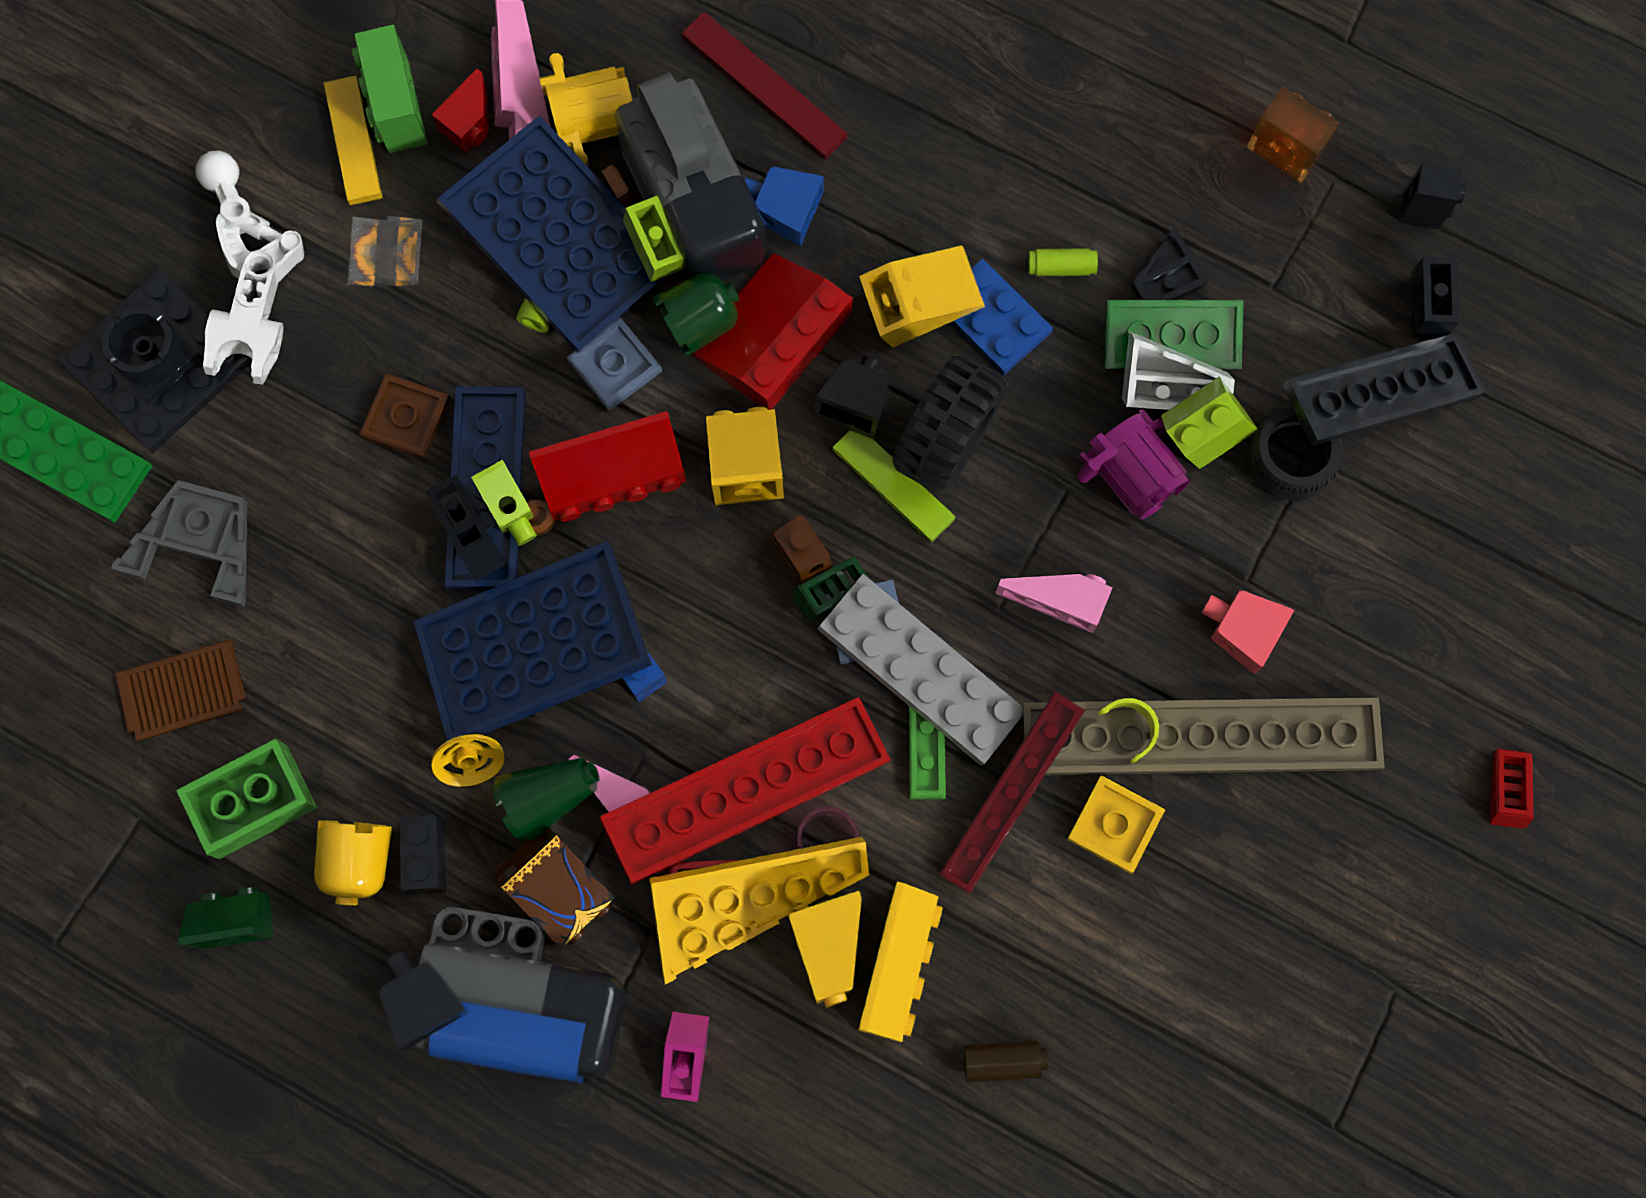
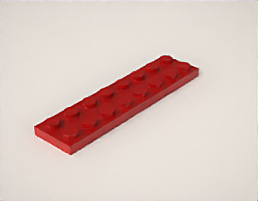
[599,697,891,885]

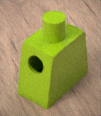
[471,460,537,546]

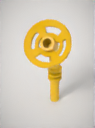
[431,734,504,787]

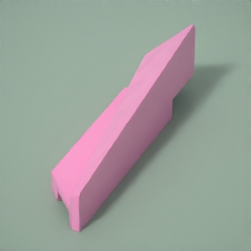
[491,0,550,140]

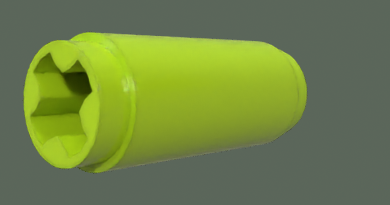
[1028,248,1098,276]

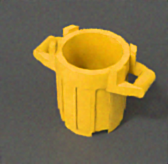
[539,53,632,167]

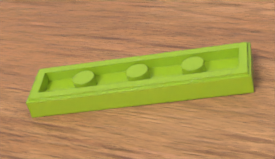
[833,430,955,543]

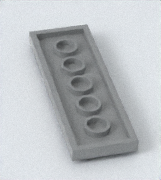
[817,574,1023,766]

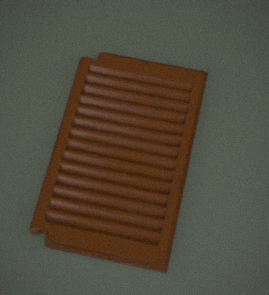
[114,639,246,741]

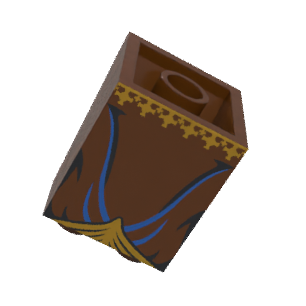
[492,827,615,949]

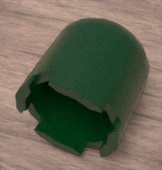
[653,272,740,357]

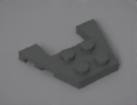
[111,480,247,607]

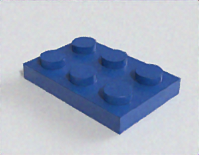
[950,259,1053,376]

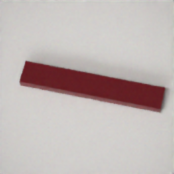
[682,12,847,160]
[939,691,1085,894]

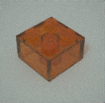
[1247,87,1340,183]

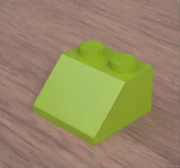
[1161,376,1258,469]

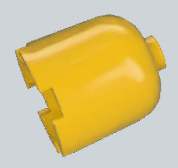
[314,820,392,905]

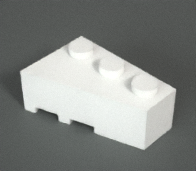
[1122,331,1235,410]

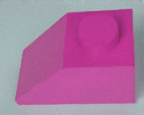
[661,1012,709,1102]

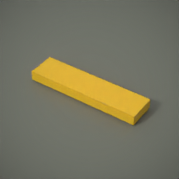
[324,76,383,205]

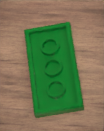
[1104,300,1244,369]

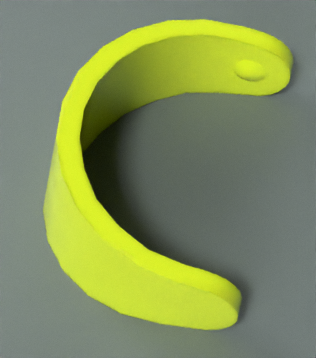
[1097,698,1159,764]

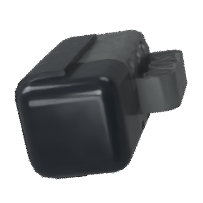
[615,72,766,281]

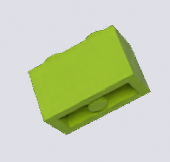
[623,196,684,282]

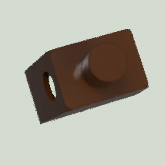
[769,515,832,585]

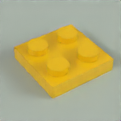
[1067,775,1165,874]

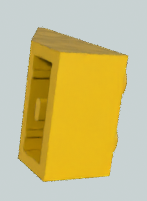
[859,246,985,348]

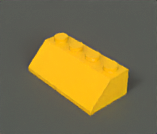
[858,882,943,1042]

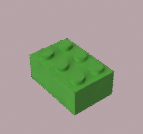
[352,24,428,154]
[176,739,317,859]

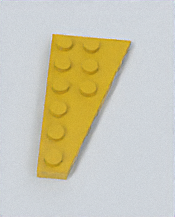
[649,837,869,985]

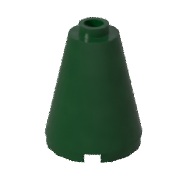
[493,758,600,842]

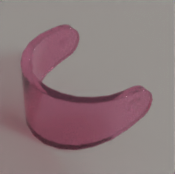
[797,806,859,849]

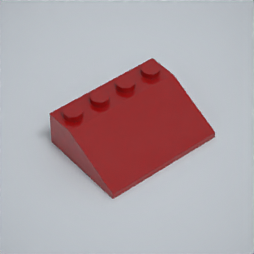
[691,253,853,410]
[529,411,687,522]

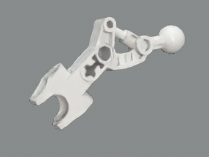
[195,150,304,385]

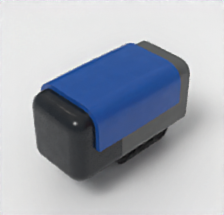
[413,907,626,1083]

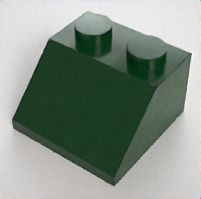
[178,887,274,950]

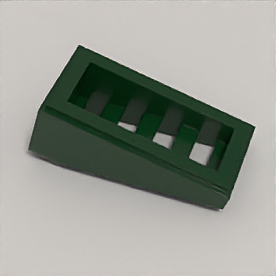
[792,556,870,624]

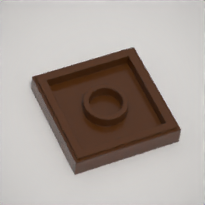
[359,373,451,459]

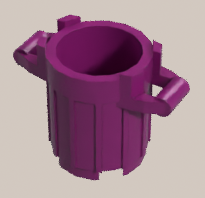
[1077,409,1191,520]

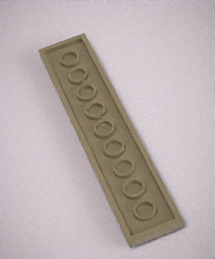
[1022,698,1385,775]

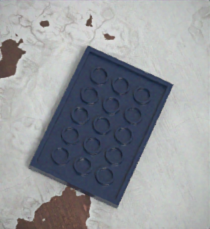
[437,115,669,354]
[414,541,652,741]

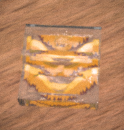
[348,215,422,286]

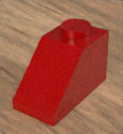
[432,69,489,153]

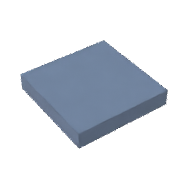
[566,318,662,411]

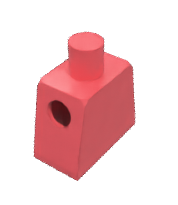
[1201,590,1294,674]

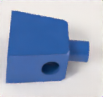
[745,167,824,246]

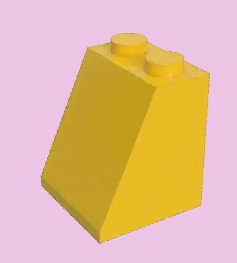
[706,407,784,505]
[788,891,862,1008]

